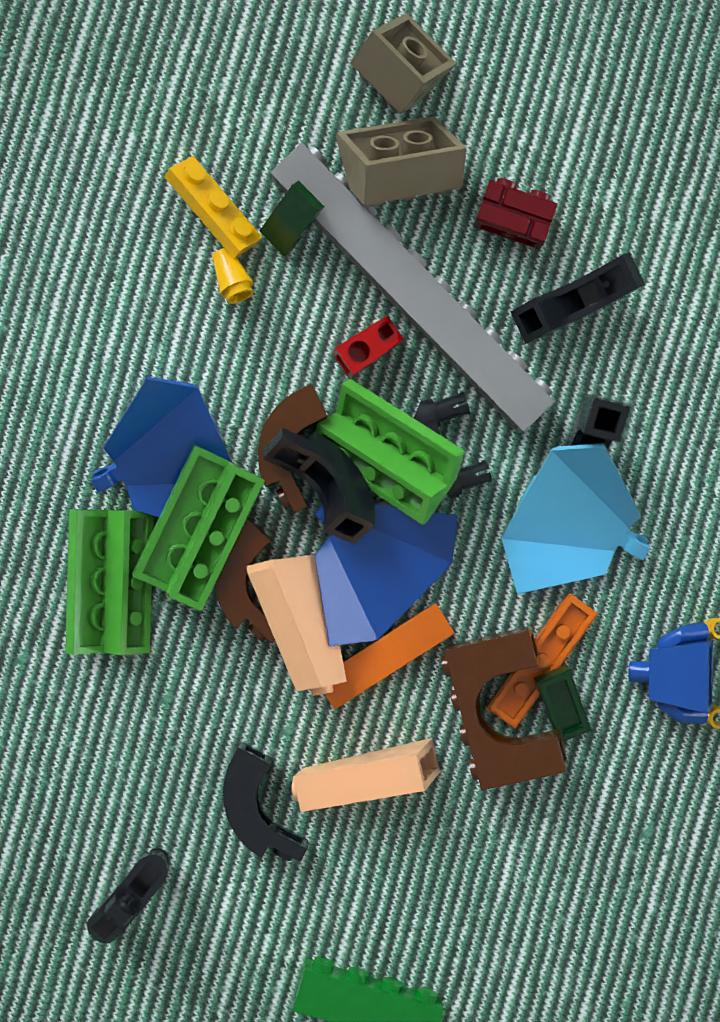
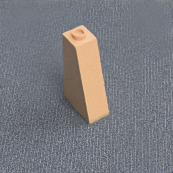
[246,555,347,696]
[292,738,440,812]

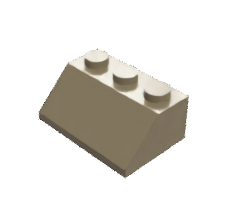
[336,116,467,206]

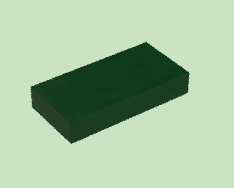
[260,181,325,256]
[534,665,592,742]

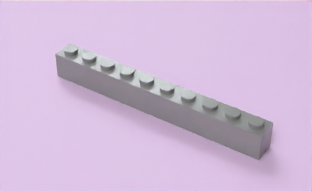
[270,142,555,434]

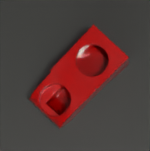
[332,316,405,380]

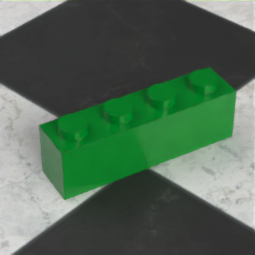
[293,957,444,1022]

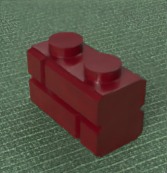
[473,178,558,250]

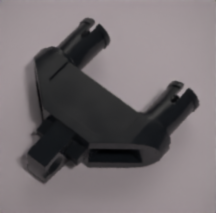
[414,392,492,499]
[87,848,169,944]

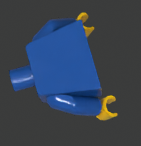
[628,618,720,729]

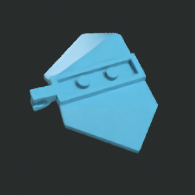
[501,444,650,594]

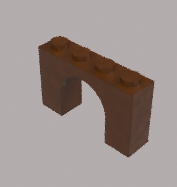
[441,625,568,790]

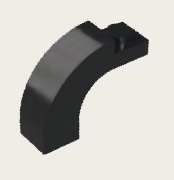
[511,252,646,344]
[566,394,631,451]
[263,428,375,544]
[223,741,308,862]

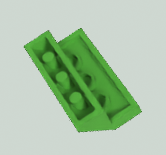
[316,379,465,525]
[132,445,265,612]
[65,509,154,655]

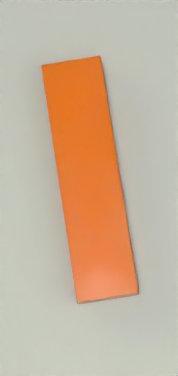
[485,592,598,729]
[325,603,455,709]

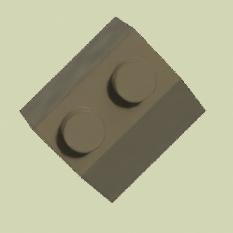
[350,13,457,114]

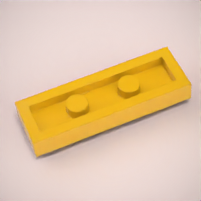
[164,156,263,259]

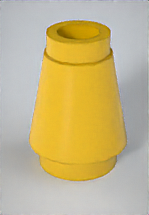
[212,248,254,304]

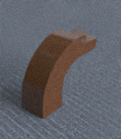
[258,384,328,513]
[215,516,275,644]

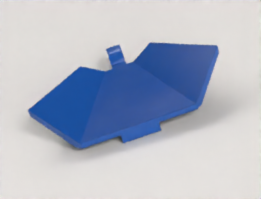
[91,376,233,517]
[314,504,457,646]

